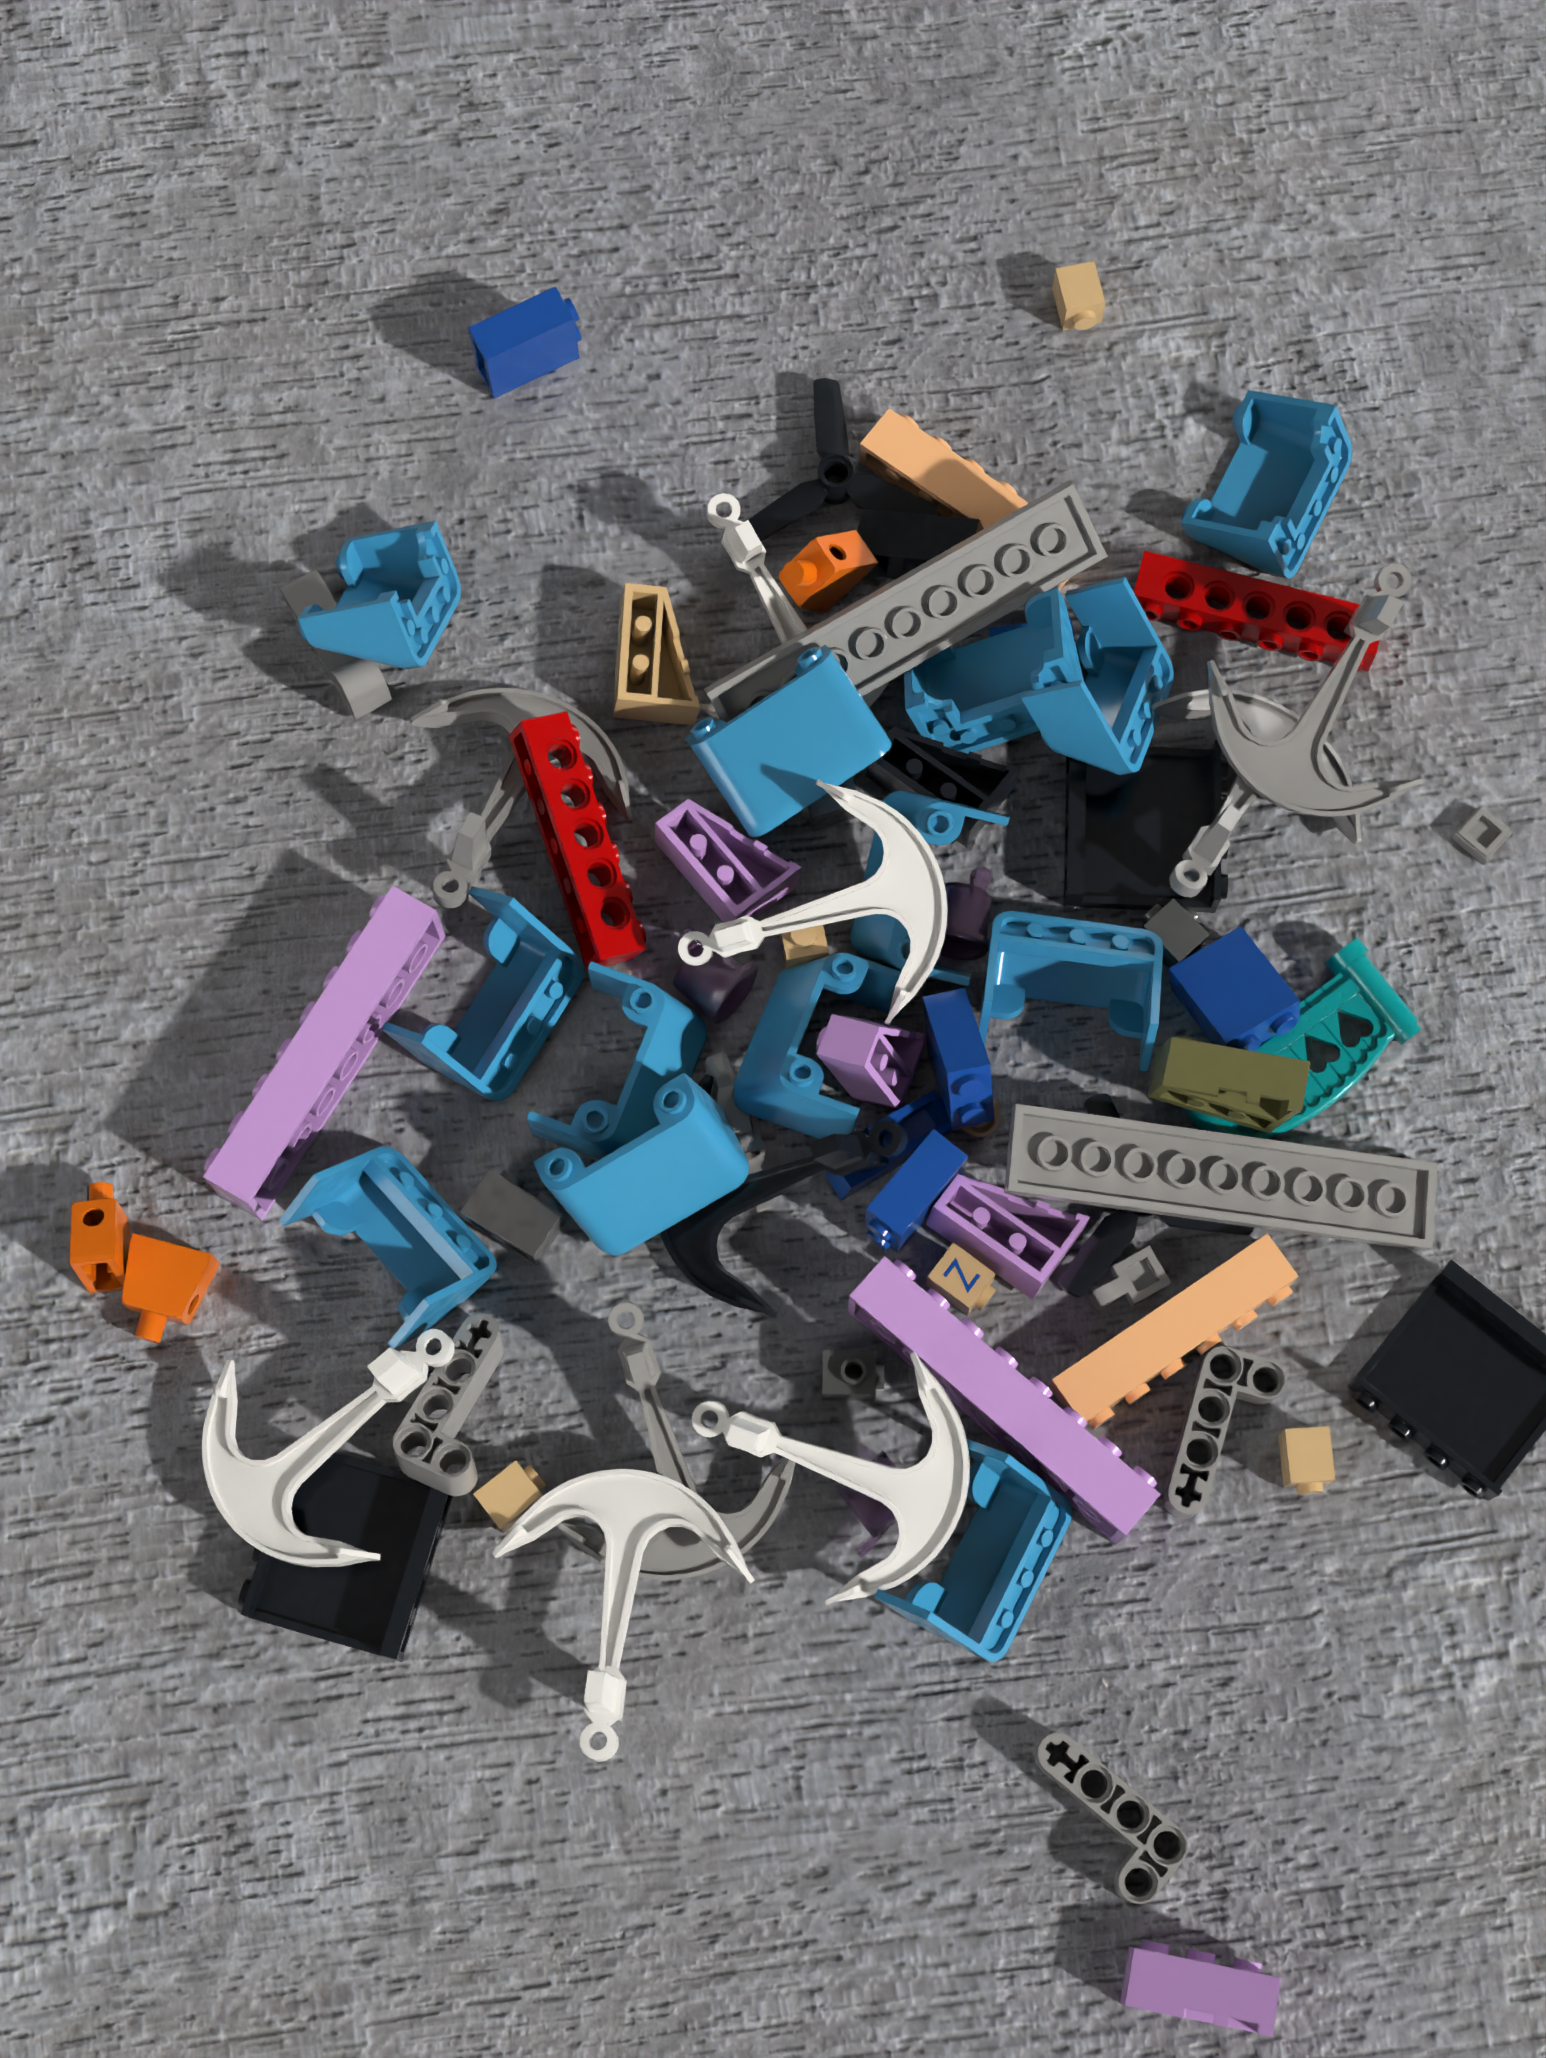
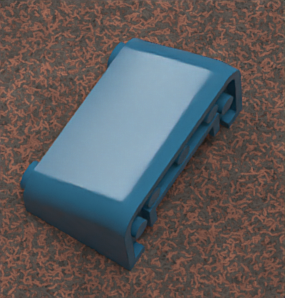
[1181,390,1352,579]
[298,520,461,669]
[904,587,1084,754]
[685,645,892,837]
[533,1073,749,1256]

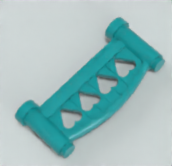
[1181,937,1422,1139]

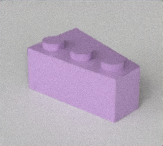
[654,799,802,923]
[816,1014,927,1111]
[926,1174,1090,1300]
[1120,1939,1281,2037]

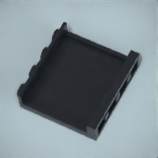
[1063,740,1229,913]
[1347,1259,1546,1501]
[238,1453,453,1662]

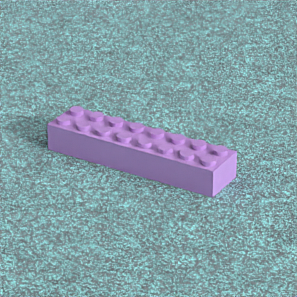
[203,885,446,1221]
[847,1256,1161,1544]

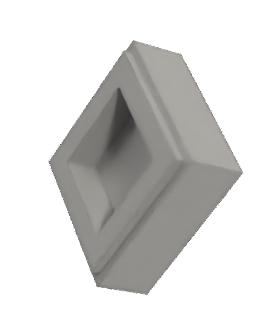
[1452,805,1514,865]

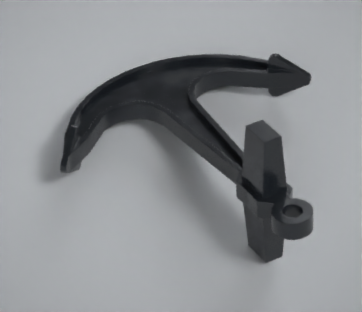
[660,1074,908,1318]

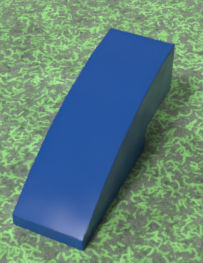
[825,1090,954,1200]

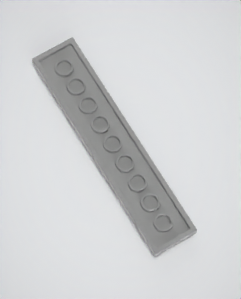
[704,481,1108,723]
[1004,1104,1438,1251]

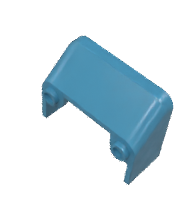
[1021,577,1174,775]
[850,791,1010,986]
[381,886,584,1101]
[978,911,1163,1071]
[732,953,903,1139]
[527,961,707,1160]
[278,1146,497,1349]
[874,1438,1072,1662]

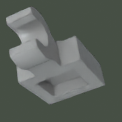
[1089,1246,1172,1312]

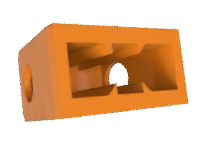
[778,530,878,613]
[70,1182,130,1293]
[122,1233,220,1344]

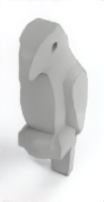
[705,1052,771,1213]

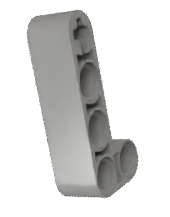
[279,569,392,720]
[393,1313,504,1497]
[1163,1346,1287,1519]
[1034,1733,1189,1904]

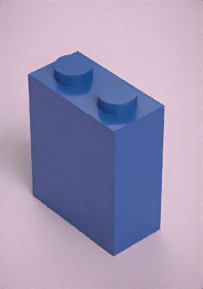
[468,286,582,399]
[1169,926,1300,1051]
[923,988,994,1130]
[864,1129,968,1254]

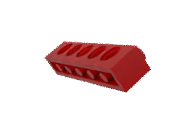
[1133,550,1380,671]
[508,711,647,971]

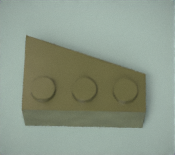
[1147,1036,1311,1133]

